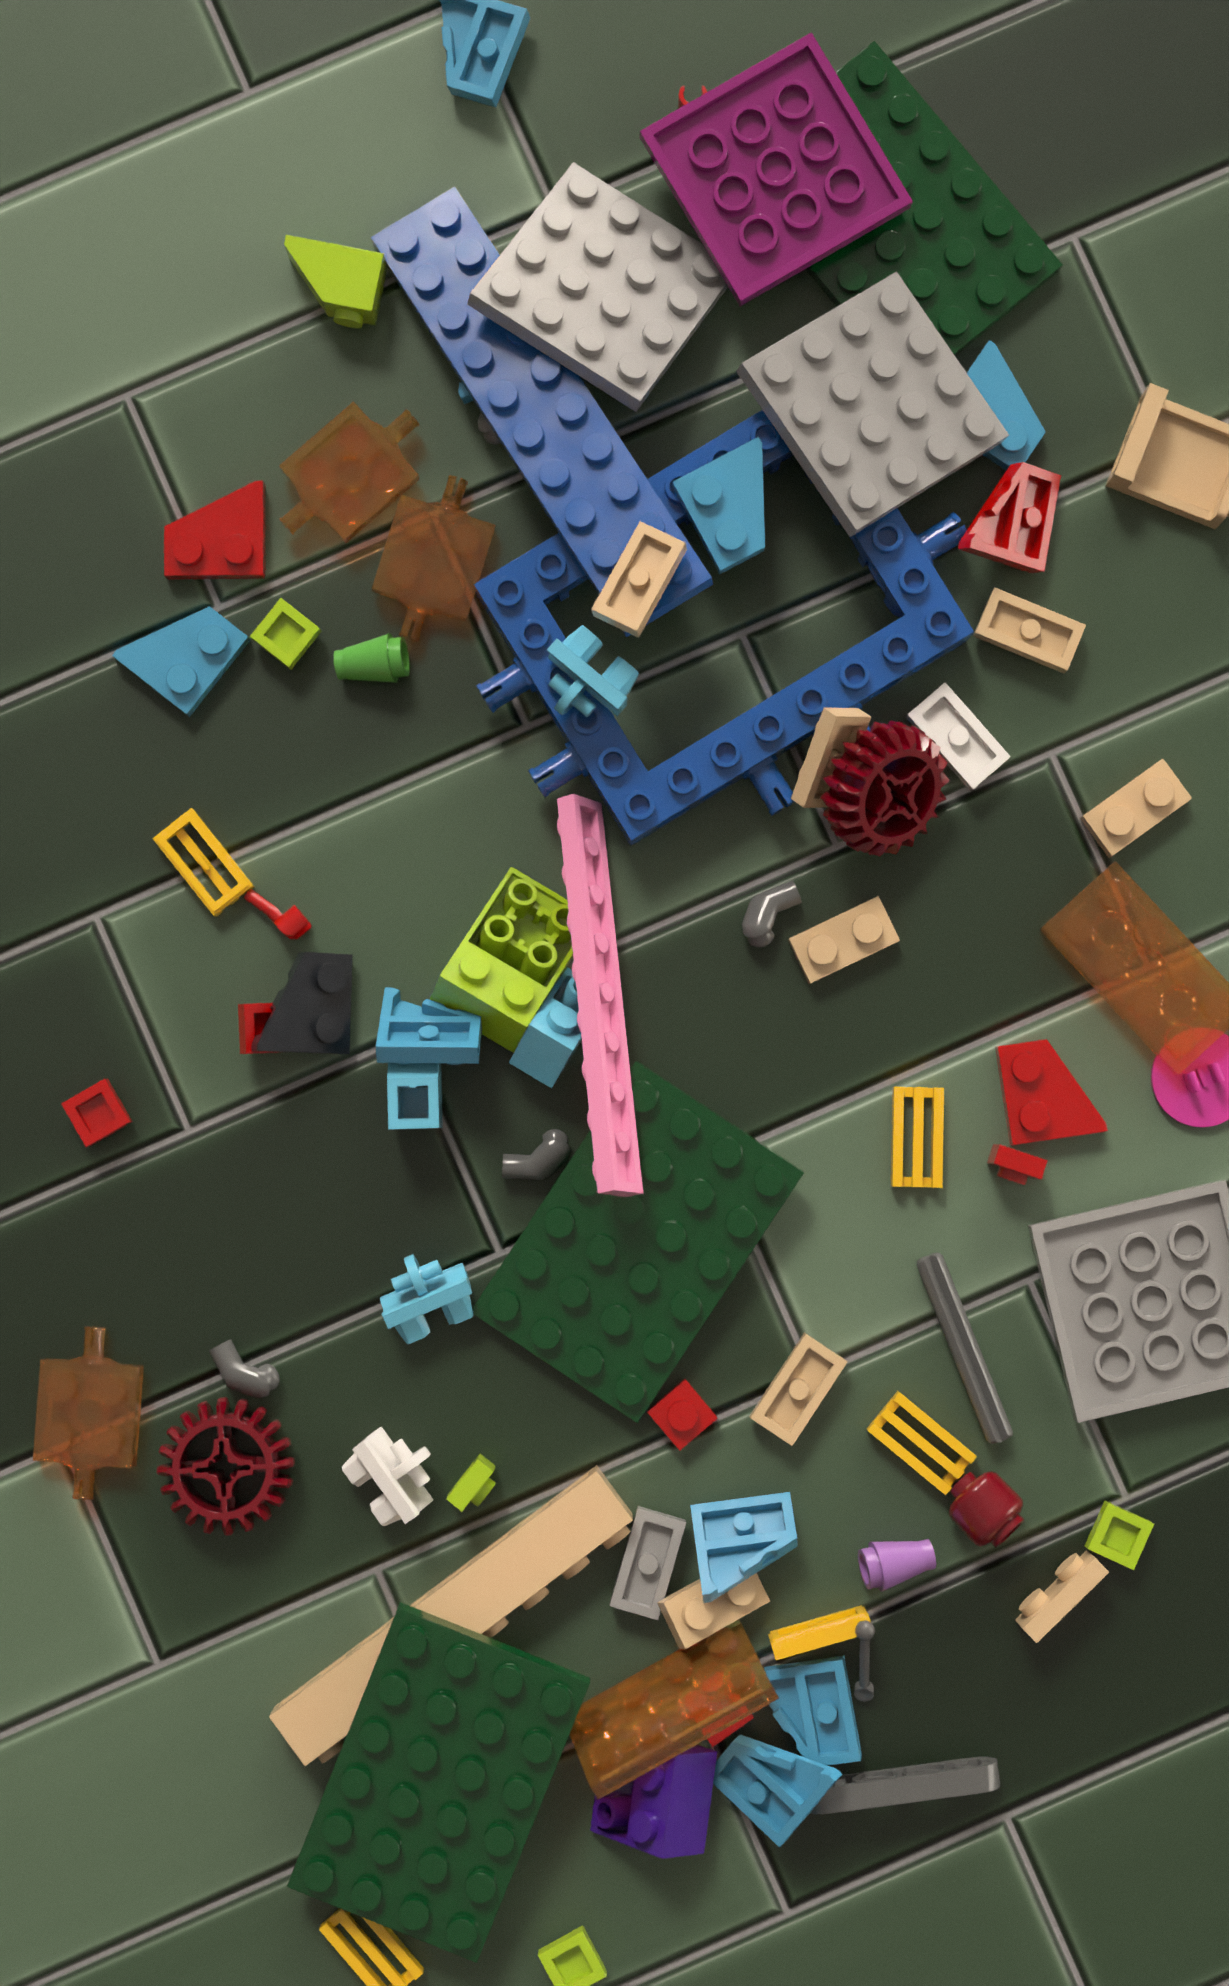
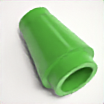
[334,633,410,683]

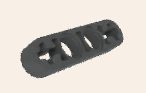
[810,1757,1001,1815]

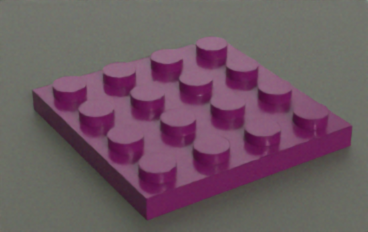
[640,32,913,306]

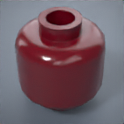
[949,1471,1024,1548]

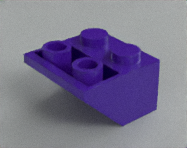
[590,1729,717,1859]

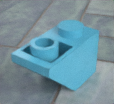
[509,967,582,1088]
[387,1063,443,1129]

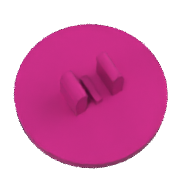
[1151,1028,1229,1127]

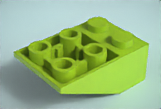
[430,867,573,1053]

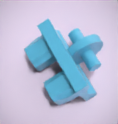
[547,625,639,717]
[380,1254,473,1344]

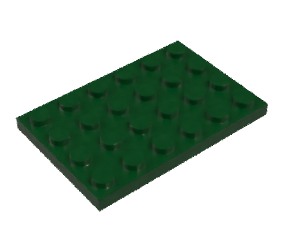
[806,41,1063,356]
[472,1060,804,1423]
[287,1602,591,1963]

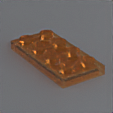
[1040,861,1229,1076]
[569,1619,779,1799]

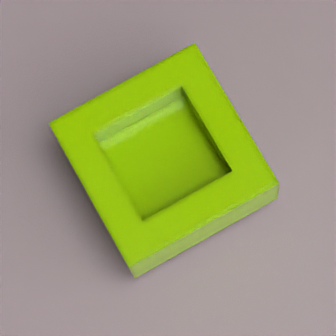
[250,598,322,670]
[446,1454,496,1512]
[1085,1501,1154,1570]
[538,1925,607,1986]

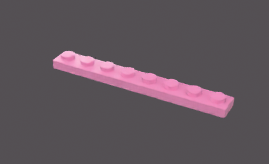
[557,794,643,1197]

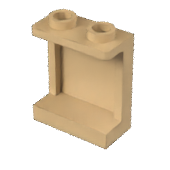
[1105,383,1229,529]

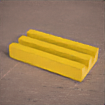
[152,808,255,917]
[891,1087,944,1188]
[867,1391,977,1495]
[768,1605,871,1660]
[319,1908,424,1986]

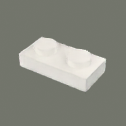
[906,682,1011,791]

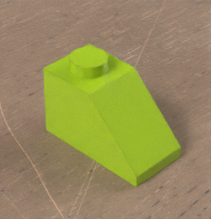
[284,235,387,328]

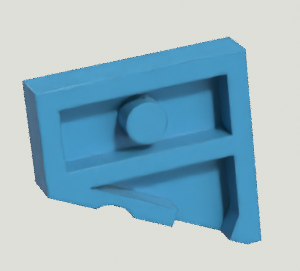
[376,987,482,1065]

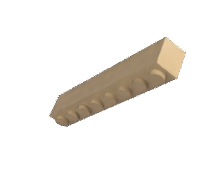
[269,1465,633,1766]

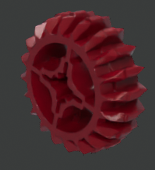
[820,720,950,857]
[157,1397,295,1536]

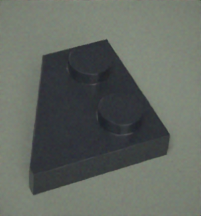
[251,952,353,1054]

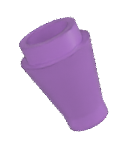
[858,1539,936,1592]

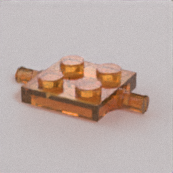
[279,401,420,544]
[371,475,496,642]
[33,1326,144,1500]

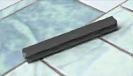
[916,1252,1013,1444]

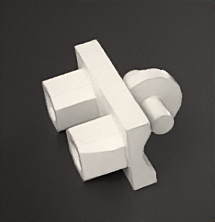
[342,1427,433,1526]

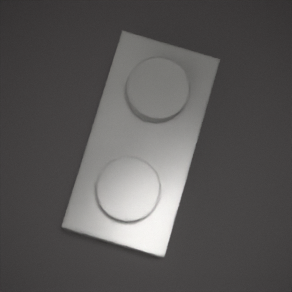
[610,1506,686,1620]

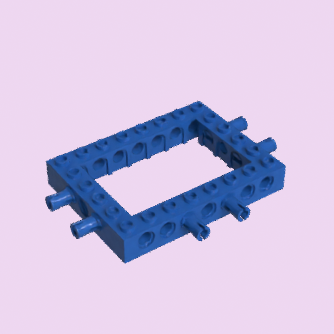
[474,410,974,846]

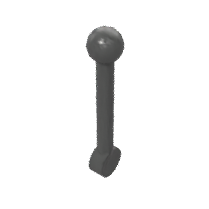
[854,1620,875,1702]

